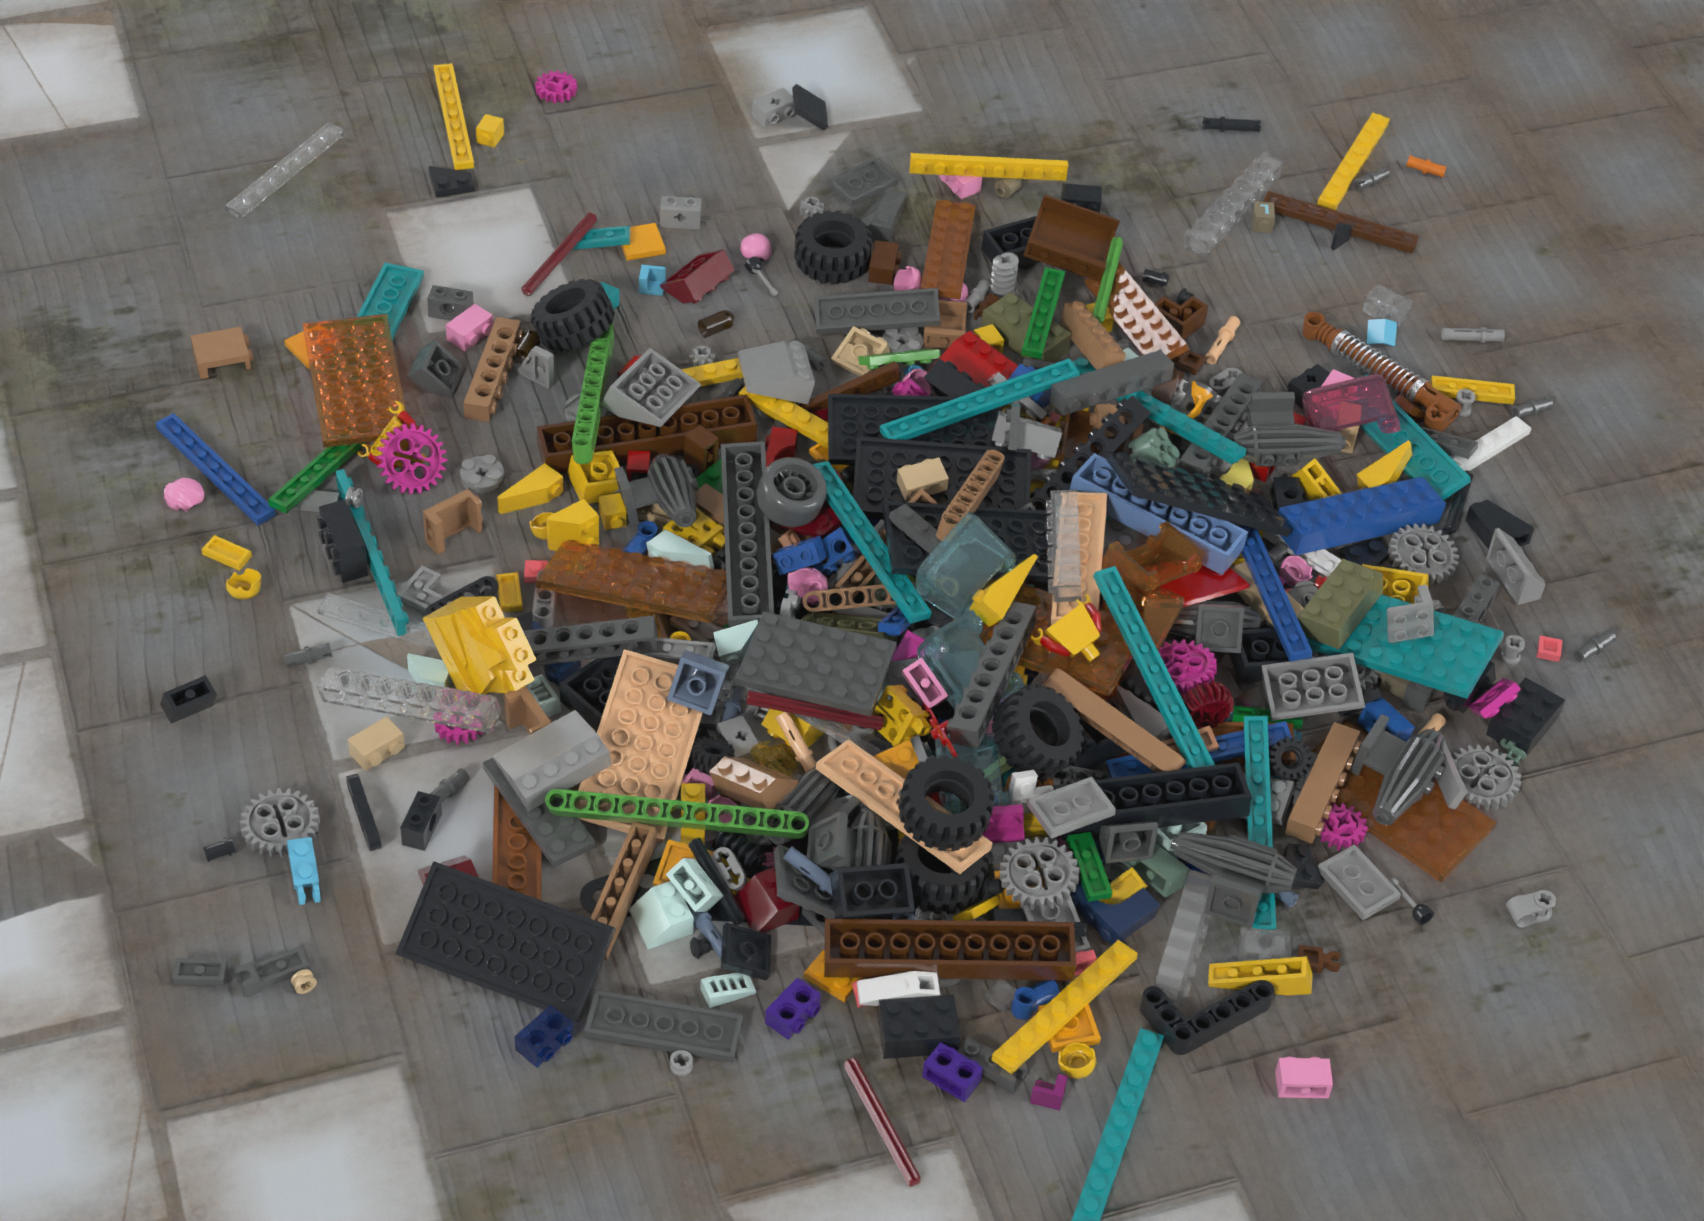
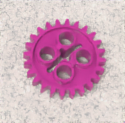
[375,423,448,494]
[1142,639,1217,693]

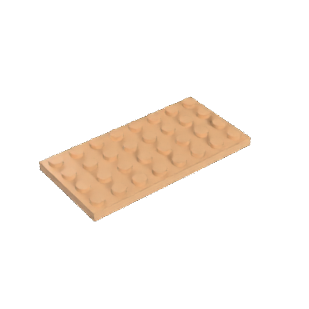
[575,649,703,844]

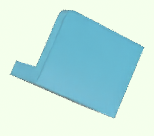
[639,265,666,296]
[1367,319,1397,346]

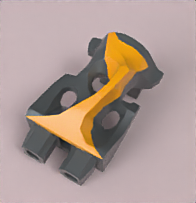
[1159,381,1222,454]

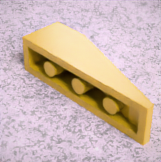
[969,554,1038,627]
[1208,956,1312,996]

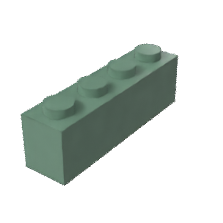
[1096,835,1189,898]

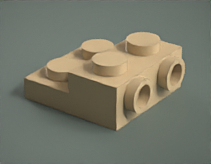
[831,326,890,376]

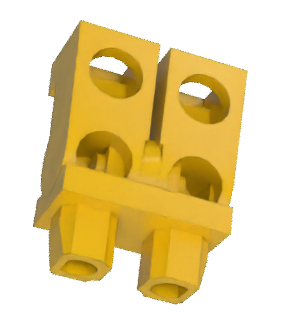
[663,508,725,557]
[872,685,932,747]

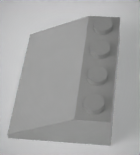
[738,341,815,404]
[601,348,702,427]
[1262,653,1365,721]
[492,710,612,812]

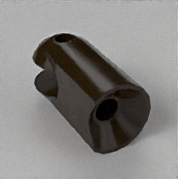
[698,310,734,338]
[516,329,540,364]

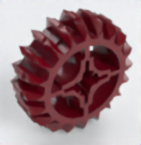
[1181,681,1234,729]

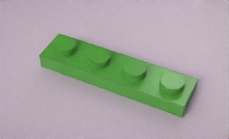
[858,349,940,369]

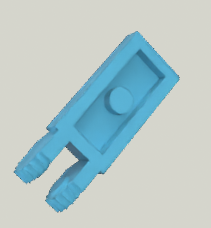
[287,837,321,905]

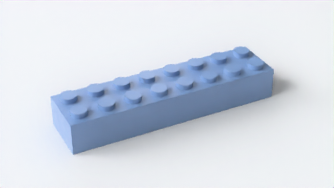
[1069,453,1248,575]

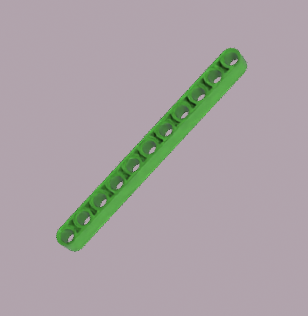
[572,323,614,464]
[545,789,809,839]

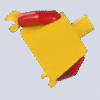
[358,401,426,469]
[1031,594,1102,662]

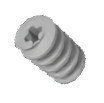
[990,252,1019,296]

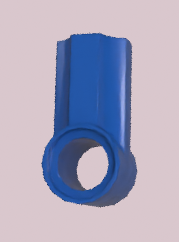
[621,521,658,565]
[1011,980,1060,1020]

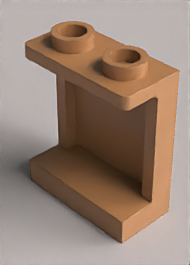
[923,300,967,350]
[190,326,253,379]
[423,489,483,555]
[504,686,552,735]

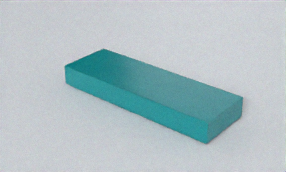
[570,226,631,250]

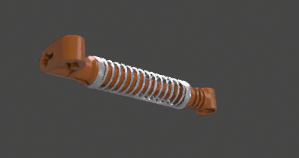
[1302,312,1462,432]

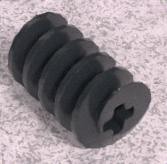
[712,831,765,875]

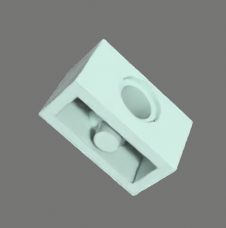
[666,858,723,912]

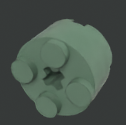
[1129,427,1179,468]

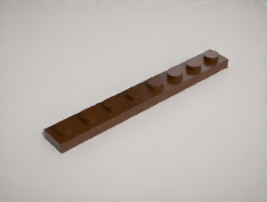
[1263,191,1419,254]

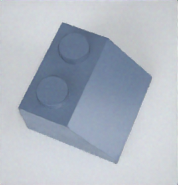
[667,650,730,715]

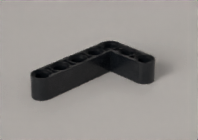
[1140,980,1274,1055]

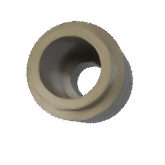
[994,178,1023,198]

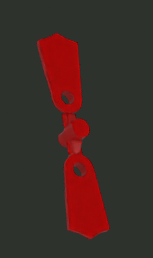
[922,702,958,758]

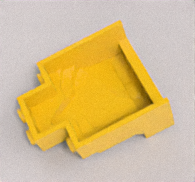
[423,596,536,701]

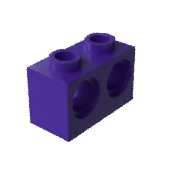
[765,977,821,1040]
[922,1042,983,1103]

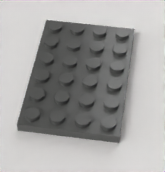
[735,611,897,716]

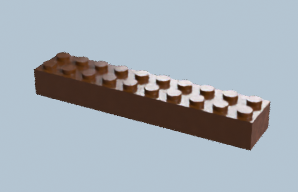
[537,395,757,473]
[824,919,1076,981]

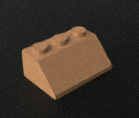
[709,756,799,809]

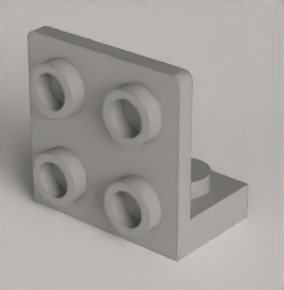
[1387,585,1434,643]

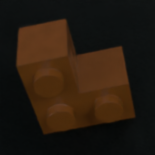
[1154,296,1209,340]

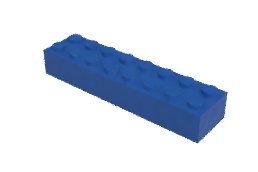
[1278,477,1446,555]

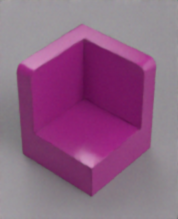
[1030,1074,1068,1111]

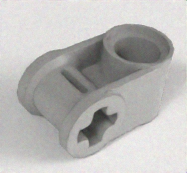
[1506,890,1556,928]

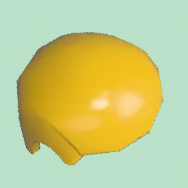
[529,512,554,540]
[226,568,261,600]
[1058,1042,1096,1079]

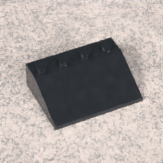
[560,656,622,733]

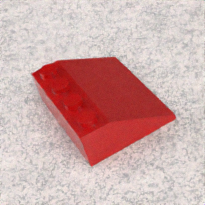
[927,331,1018,410]
[1135,558,1250,608]

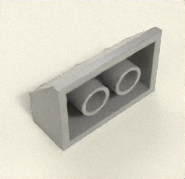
[992,411,1062,460]
[1486,528,1546,605]

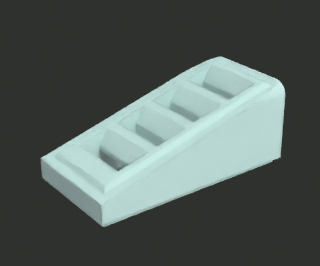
[526,674,561,717]
[700,973,756,1008]

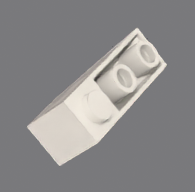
[857,971,940,1006]

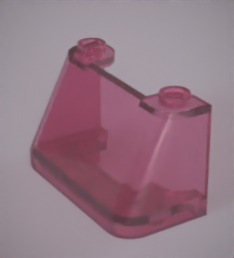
[1302,374,1401,433]

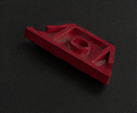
[777,470,844,539]

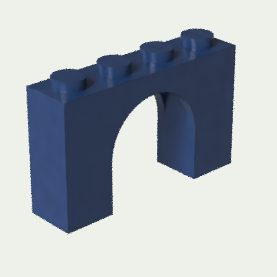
[1051,838,1160,945]

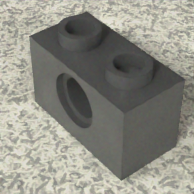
[427,285,474,321]

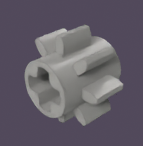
[800,197,824,219]
[689,346,715,367]

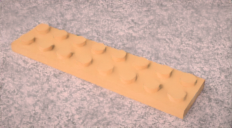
[1051,492,1107,626]
[816,739,992,874]

